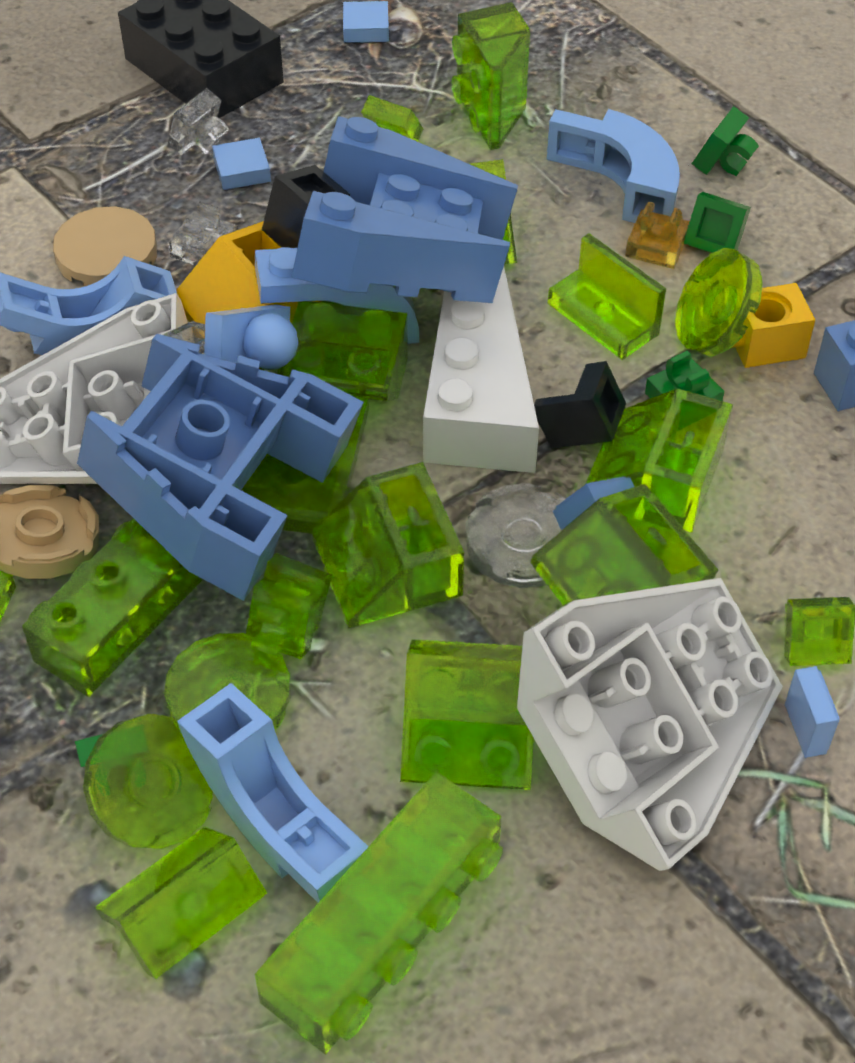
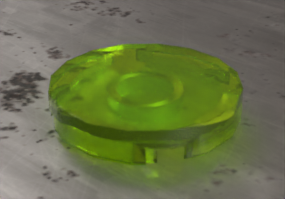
[675,248,763,357]
[164,633,291,732]
[83,714,213,849]

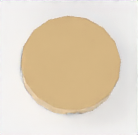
[53,206,157,286]
[0,485,99,579]

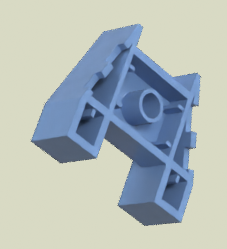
[291,116,518,303]
[77,334,364,601]

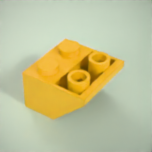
[176,221,321,341]

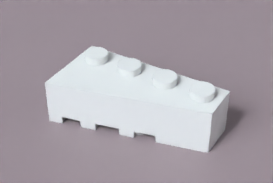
[423,267,539,473]

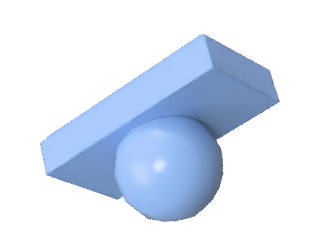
[204,304,299,370]

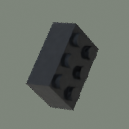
[118,0,284,123]

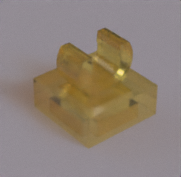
[625,202,690,269]

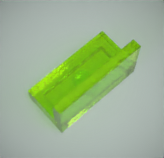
[548,233,666,360]
[94,826,268,979]

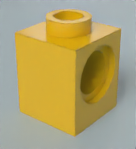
[724,283,815,368]

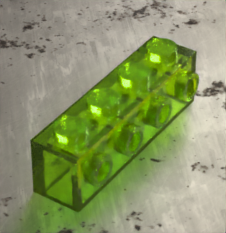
[22,518,203,697]
[255,772,503,1055]

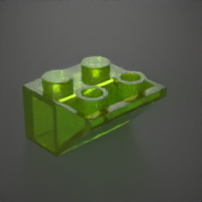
[451,2,530,150]
[277,301,408,401]
[585,389,733,533]
[311,462,465,629]
[530,484,718,606]
[400,639,534,790]

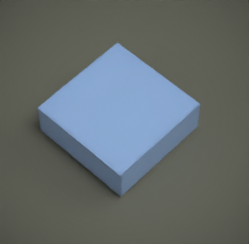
[343,1,389,43]
[212,138,271,190]
[784,666,840,758]

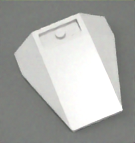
[0,293,194,484]
[517,578,783,871]

